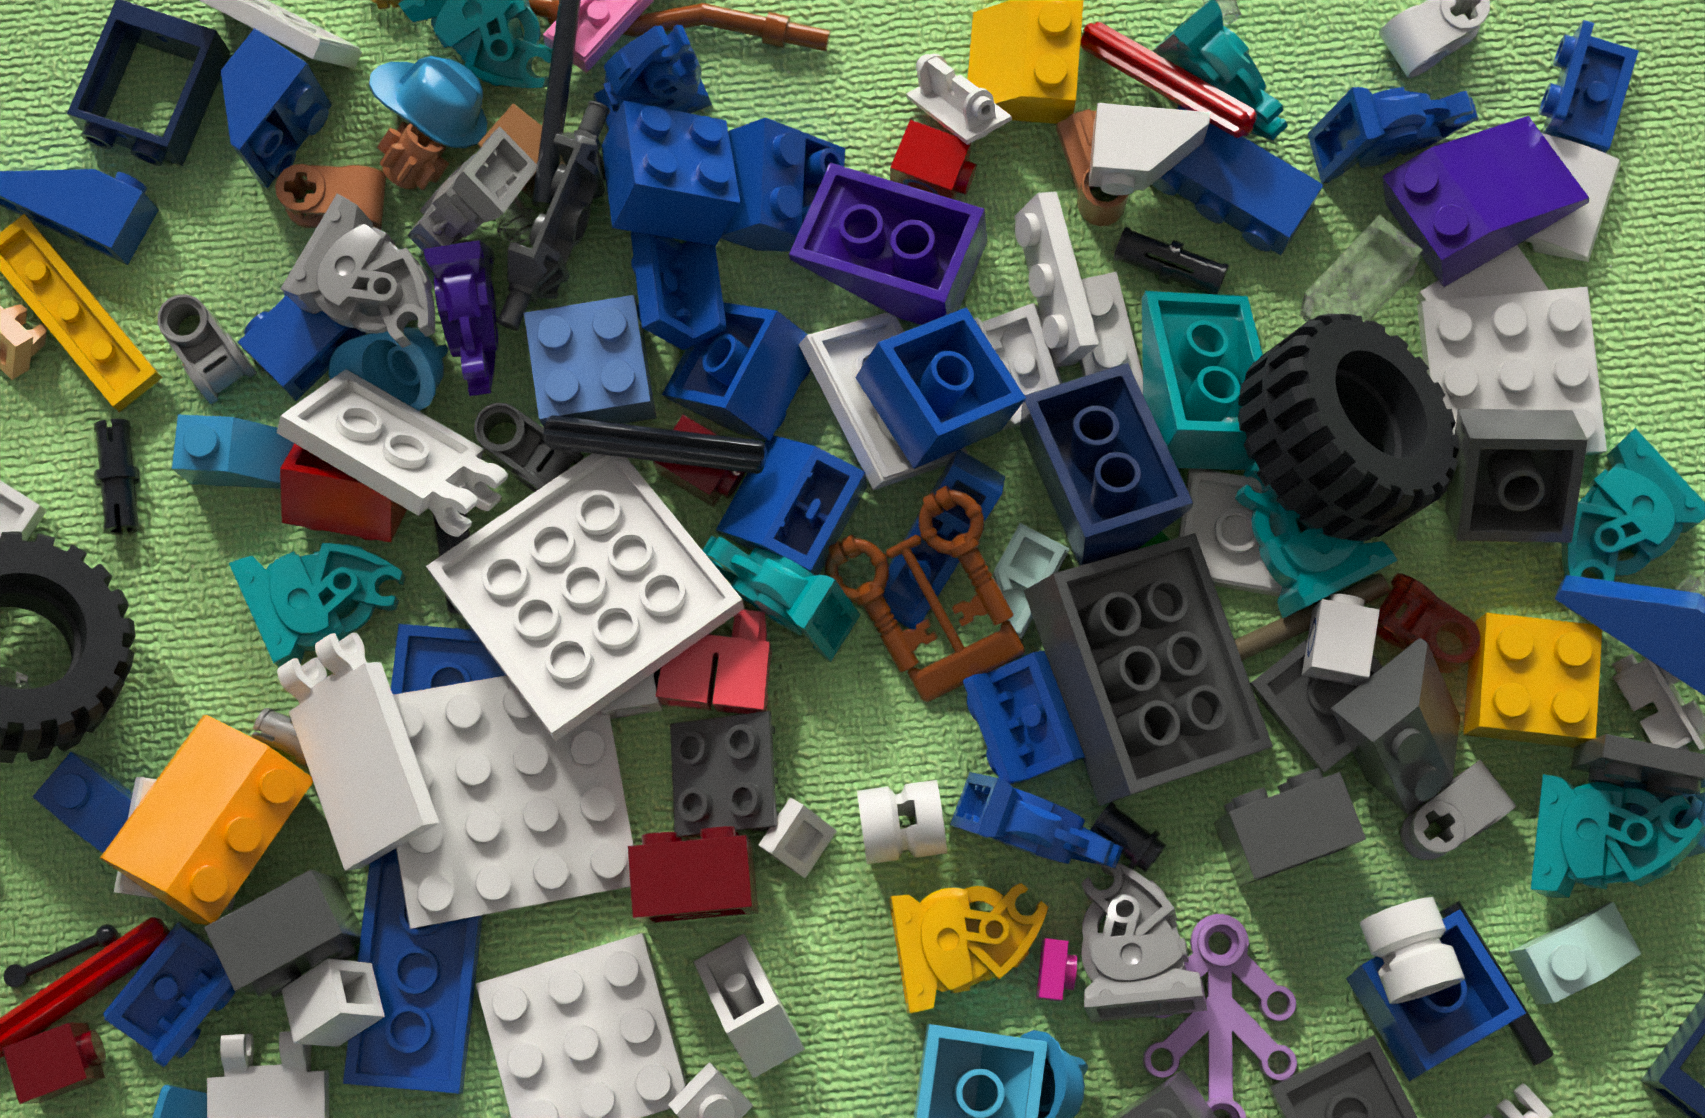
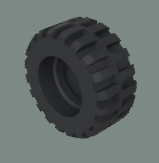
[1238,314,1459,541]
[0,531,136,763]

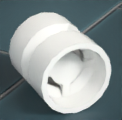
[857,780,947,864]
[1360,897,1465,1004]

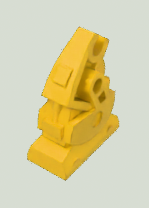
[889,883,1049,1014]

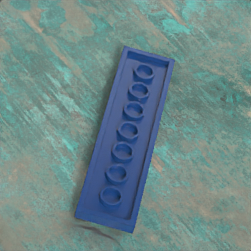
[343,624,506,1094]

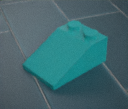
[1142,291,1263,470]

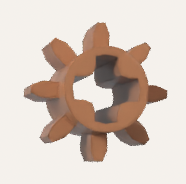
[377,122,449,190]

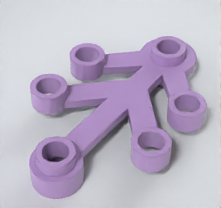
[1143,914,1297,1118]

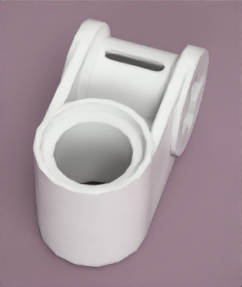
[1379,0,1490,78]

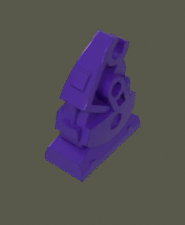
[423,240,498,396]

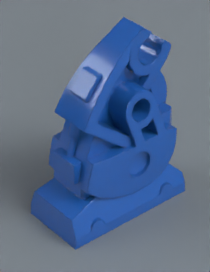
[593,25,712,131]
[1307,87,1479,183]
[950,772,1123,869]

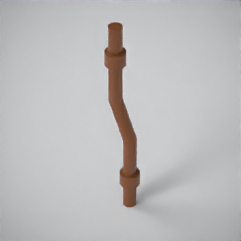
[529,0,831,51]

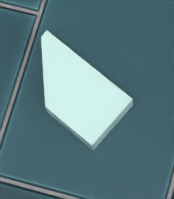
[993,523,1070,640]

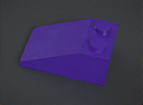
[1382,116,1590,288]
[789,163,988,325]

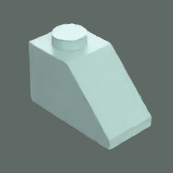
[1509,901,1641,1005]

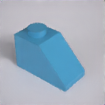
[172,414,294,489]

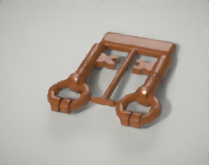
[825,486,1025,702]

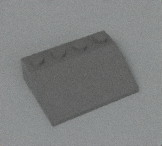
[1024,533,1273,806]

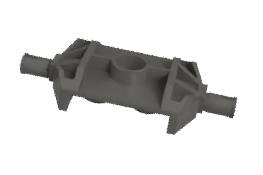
[496,101,610,331]

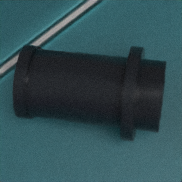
[1090,802,1166,872]

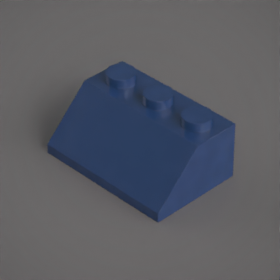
[1020,363,1193,566]

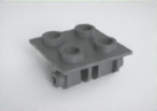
[670,711,779,837]

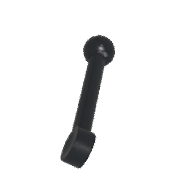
[3,924,118,988]

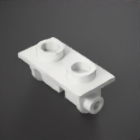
[906,54,1012,145]
[1612,654,1705,751]

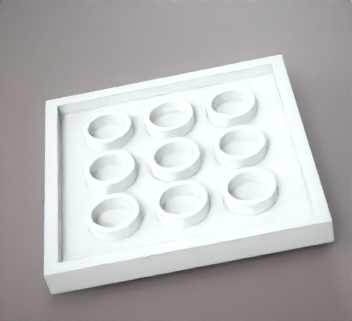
[426,453,744,741]
[393,676,634,929]

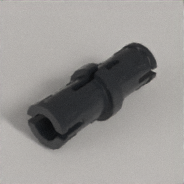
[1113,227,1229,295]
[94,418,140,535]

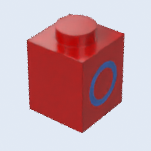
[890,119,977,199]

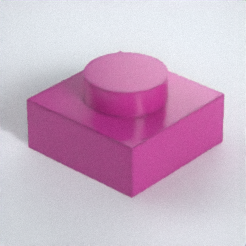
[1036,938,1077,1002]

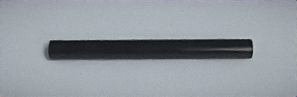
[532,0,581,209]

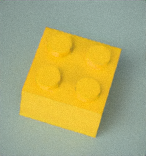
[1463,613,1602,748]

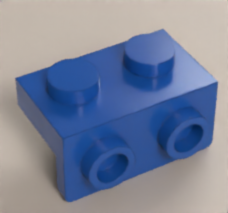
[1538,20,1639,153]
[630,231,726,350]
[963,651,1085,785]
[103,921,236,1067]

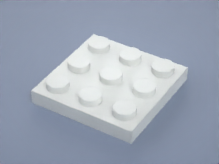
[1417,287,1607,455]
[476,933,687,1118]

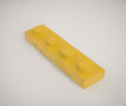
[0,214,163,412]

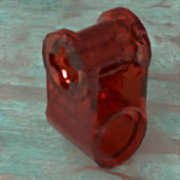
[1376,573,1480,673]

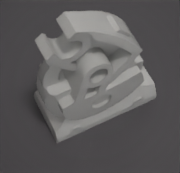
[408,126,537,252]
[280,193,435,348]
[1082,863,1207,1022]

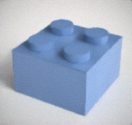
[524,295,657,427]

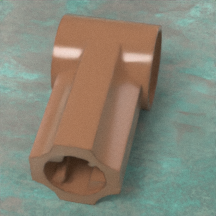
[1056,109,1129,226]

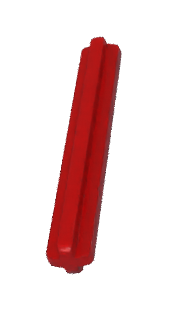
[1080,22,1257,138]
[0,917,170,1058]

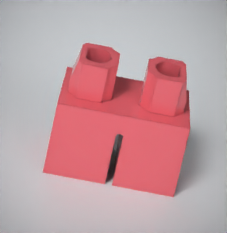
[655,609,772,714]

